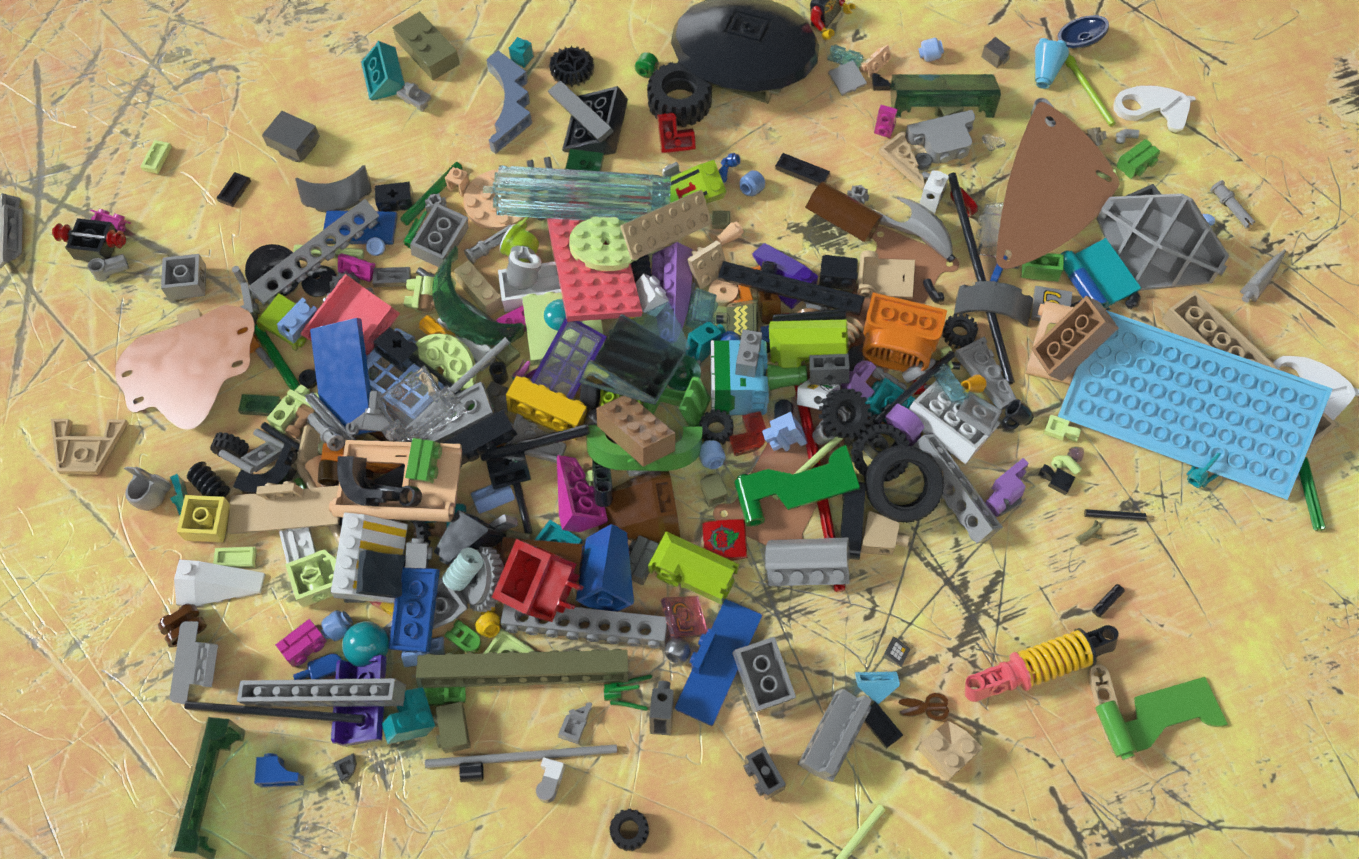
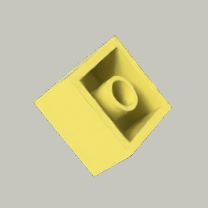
[177,495,230,543]

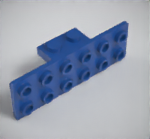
[675,599,762,726]

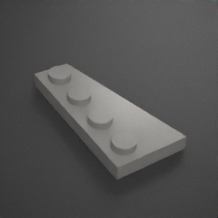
[955,336,1016,410]

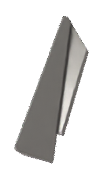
[0,193,23,268]

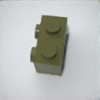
[433,702,471,754]

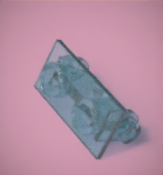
[827,44,864,69]
[934,364,969,403]

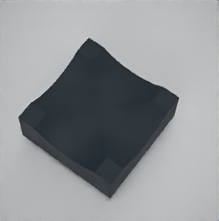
[356,550,405,598]

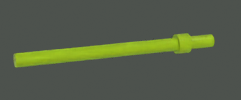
[1065,54,1116,127]

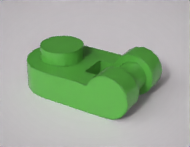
[444,620,481,653]

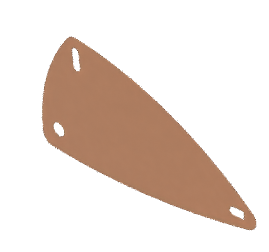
[996,102,1119,269]

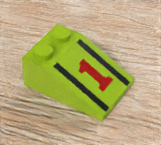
[663,160,726,204]

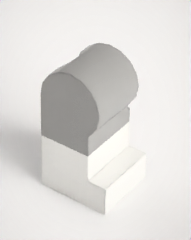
[536,757,565,803]

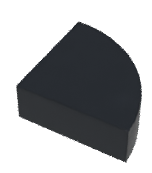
[872,73,890,90]

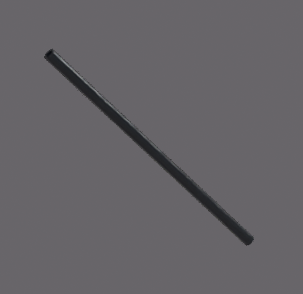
[948,172,1015,385]

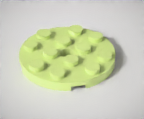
[569,217,639,271]
[405,334,477,404]

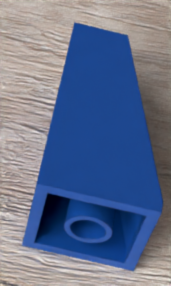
[576,524,634,612]

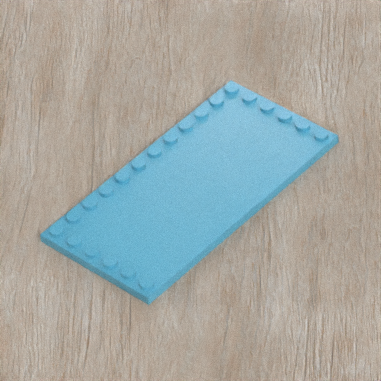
[1057,310,1333,500]

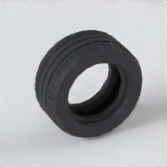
[864,445,944,523]

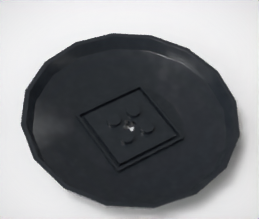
[671,0,819,92]

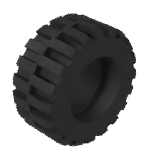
[647,61,712,127]

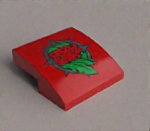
[702,519,748,561]

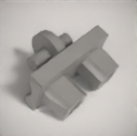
[396,82,431,112]

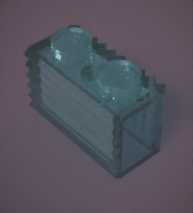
[685,288,718,329]

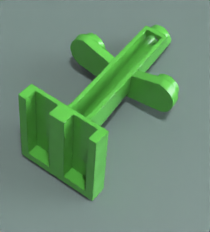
[641,369,711,427]

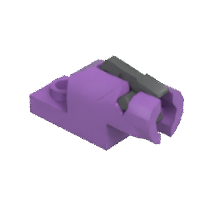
[985,458,1029,517]

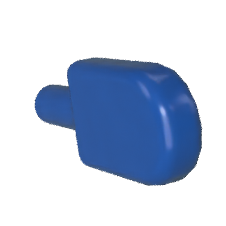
[293,654,342,680]

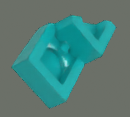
[170,474,188,515]

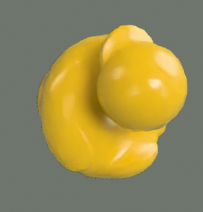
[475,607,500,638]

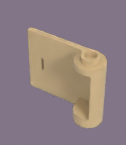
[857,250,915,299]

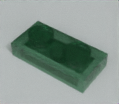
[238,394,281,416]

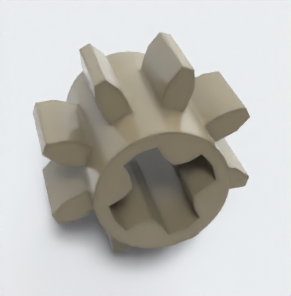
[1086,127,1107,146]

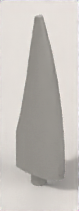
[1240,249,1286,302]

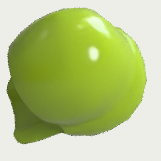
[500,216,539,262]

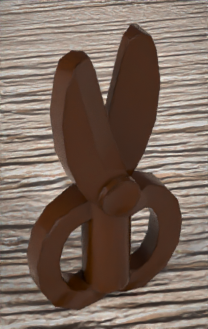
[898,693,949,721]

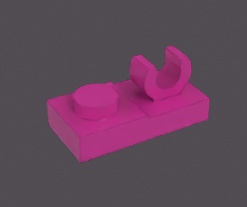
[338,253,375,282]

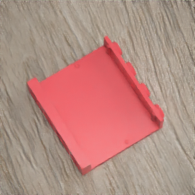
[300,274,400,356]

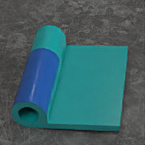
[1061,238,1141,308]

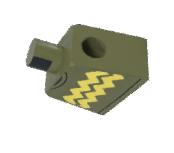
[716,300,758,336]

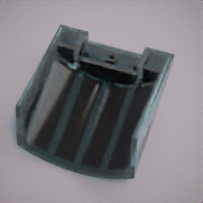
[579,314,687,405]

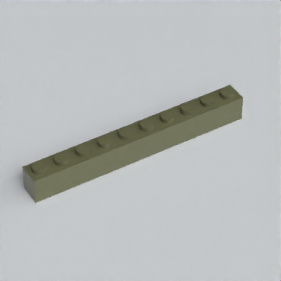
[416,648,628,688]

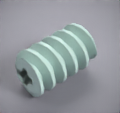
[442,548,483,591]

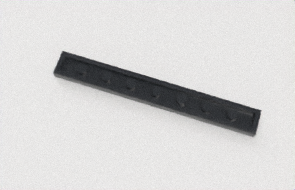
[718,261,865,316]

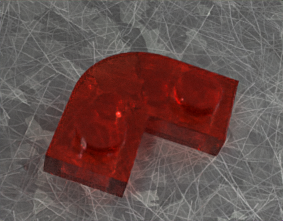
[729,411,766,457]

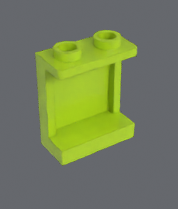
[256,293,307,351]

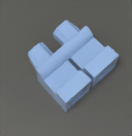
[763,412,807,452]

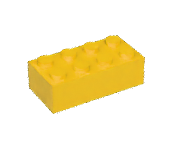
[506,376,586,441]

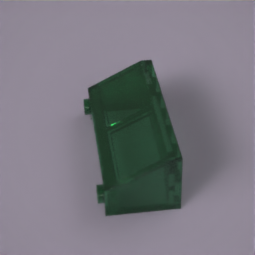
[890,74,1001,118]
[168,717,245,859]

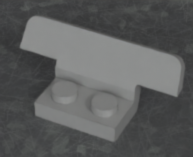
[170,621,218,704]

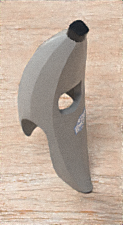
[869,197,956,263]

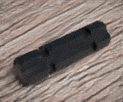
[1092,584,1125,617]

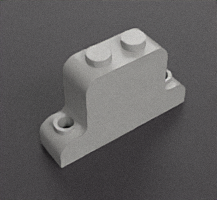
[905,110,975,164]

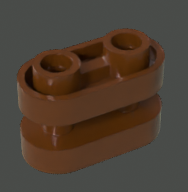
[158,604,207,648]

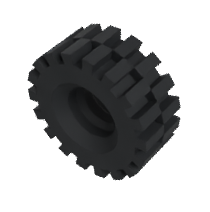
[819,388,871,438]

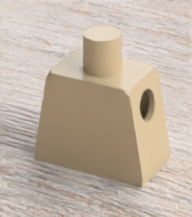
[861,511,909,555]

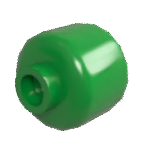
[634,52,659,78]

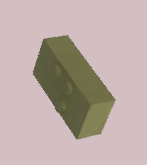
[392,11,460,80]

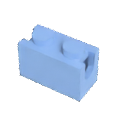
[277,297,317,343]

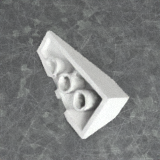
[174,559,265,607]

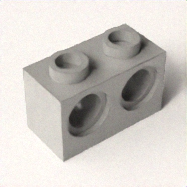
[735,329,762,378]

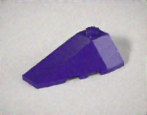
[752,243,818,310]

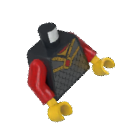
[810,0,856,40]

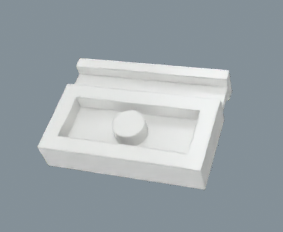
[279,527,316,563]

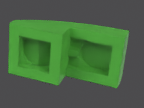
[424,687,465,706]

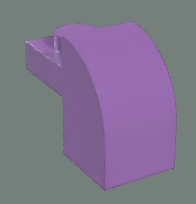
[841,360,876,399]
[885,403,924,447]

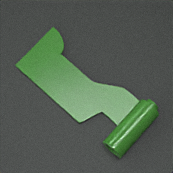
[1095,677,1228,760]

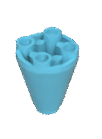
[1035,38,1069,89]

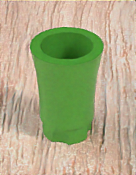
[767,364,808,391]

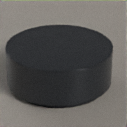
[299,369,317,389]

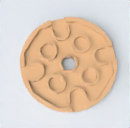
[463,169,534,231]

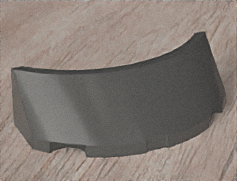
[295,165,372,212]
[954,281,1033,326]

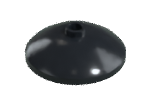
[245,244,301,297]

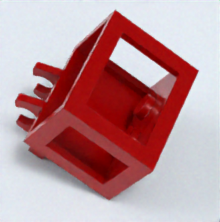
[492,539,584,622]

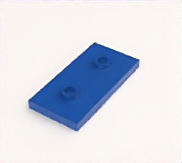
[323,211,398,245]
[389,567,440,653]

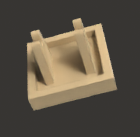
[687,241,726,290]

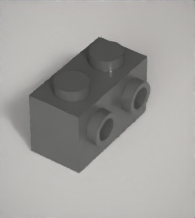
[743,746,786,800]

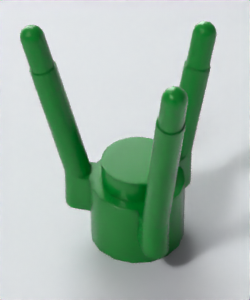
[403,211,427,249]
[604,674,653,711]

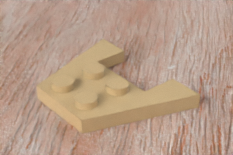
[51,419,129,475]

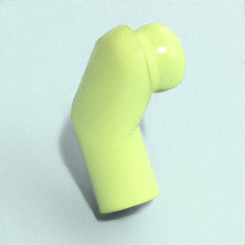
[1051,455,1082,475]

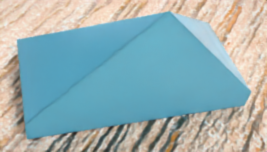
[855,672,900,704]

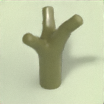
[1076,520,1102,544]

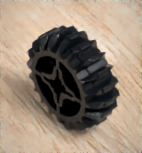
[549,45,594,87]

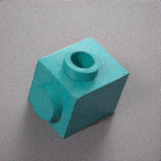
[509,37,534,68]

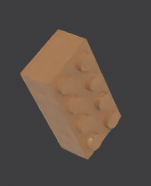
[1031,295,1119,381]
[596,394,675,467]

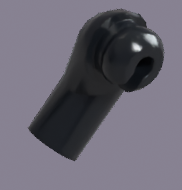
[923,278,944,303]
[1125,292,1141,310]

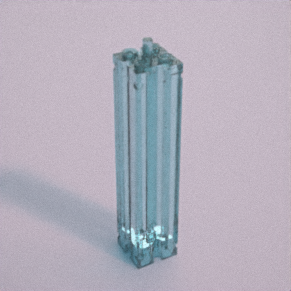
[483,165,671,223]

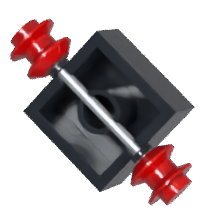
[52,218,126,262]

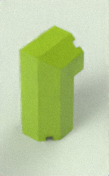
[769,320,848,368]
[648,532,739,605]

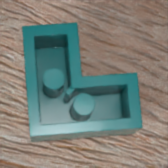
[382,687,435,744]

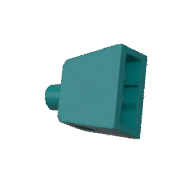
[685,322,726,363]

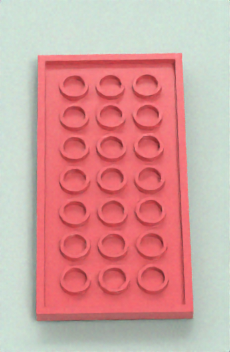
[547,213,642,322]

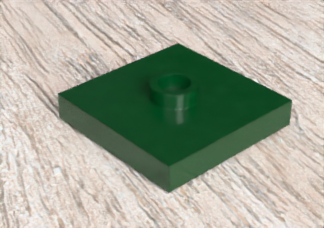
[564,149,604,180]

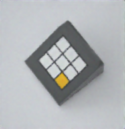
[883,636,910,667]

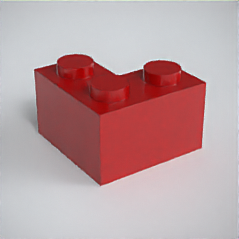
[657,113,696,153]

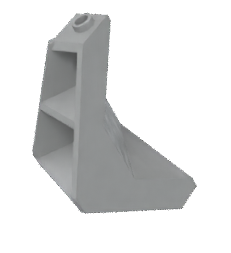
[1096,194,1229,291]

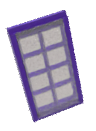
[531,317,607,400]

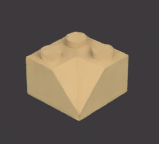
[917,721,982,782]

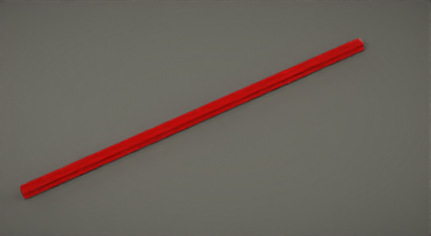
[783,313,846,592]

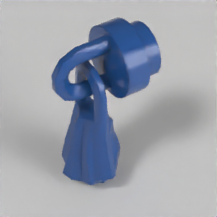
[719,153,740,183]

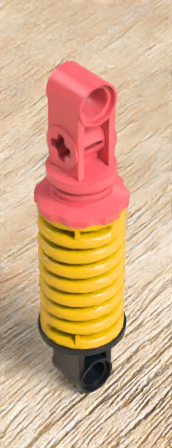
[965,625,1119,702]

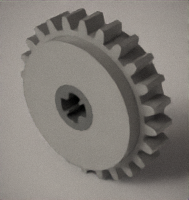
[462,546,504,612]

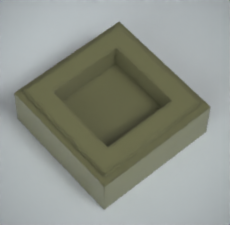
[712,211,730,229]

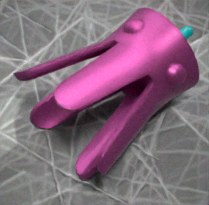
[511,359,537,380]

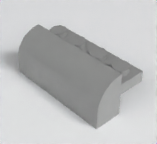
[765,538,850,586]
[798,689,872,782]

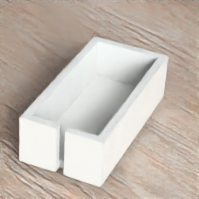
[498,262,561,312]

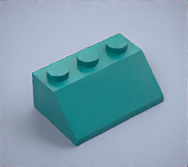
[361,41,405,100]

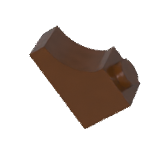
[757,290,781,324]

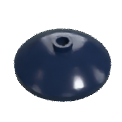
[1058,15,1109,49]

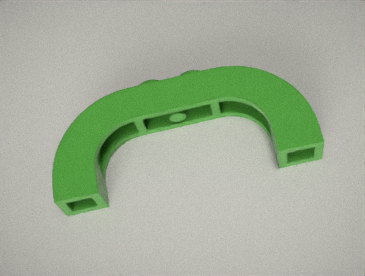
[586,425,702,471]

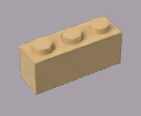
[454,260,503,317]

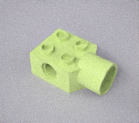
[285,549,337,607]

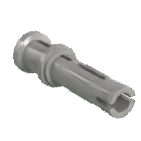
[1210,180,1255,229]
[464,225,511,264]
[307,413,345,451]

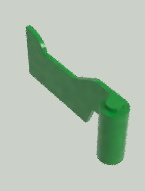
[734,445,860,527]

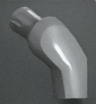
[902,358,950,383]

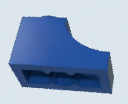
[254,753,304,788]

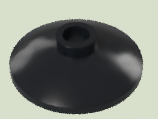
[301,265,337,297]

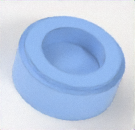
[366,238,385,256]

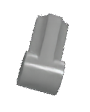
[88,254,129,282]

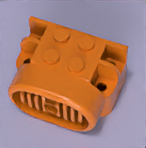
[862,292,947,372]

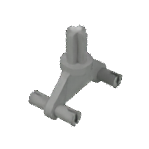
[346,391,398,438]

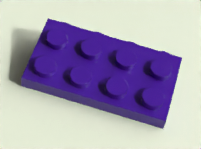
[331,655,387,747]

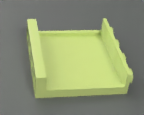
[522,292,606,366]

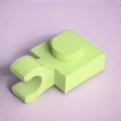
[1044,415,1081,442]

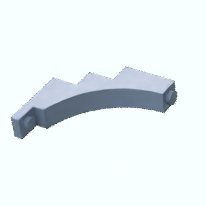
[486,51,532,154]

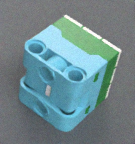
[711,340,769,416]

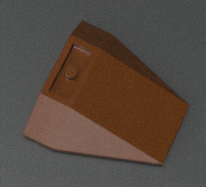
[598,471,681,544]

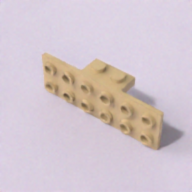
[620,190,712,260]
[228,481,340,534]

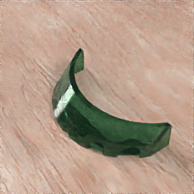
[432,246,524,346]

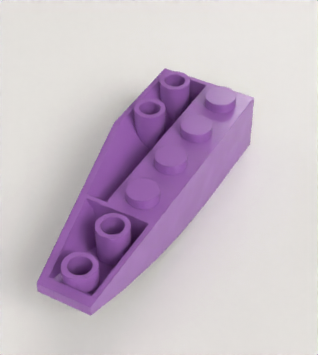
[652,242,693,347]

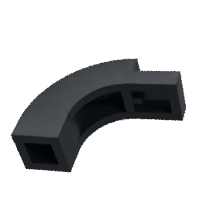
[233,444,298,494]
[337,456,396,506]

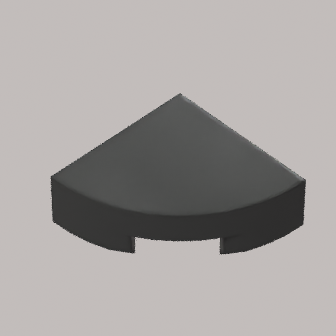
[334,753,356,783]

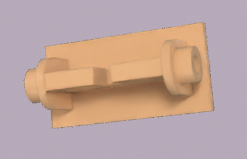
[860,44,892,78]

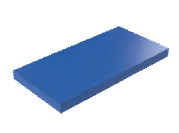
[310,318,376,437]

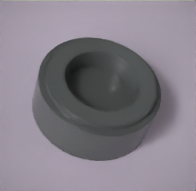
[915,153,932,170]

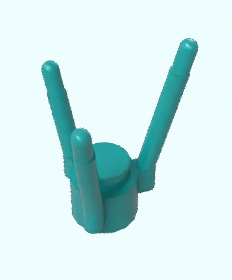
[1186,453,1221,488]

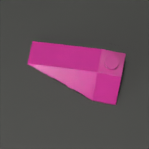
[557,455,608,532]

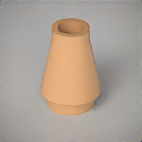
[717,221,744,246]

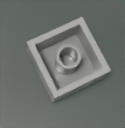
[161,254,206,300]

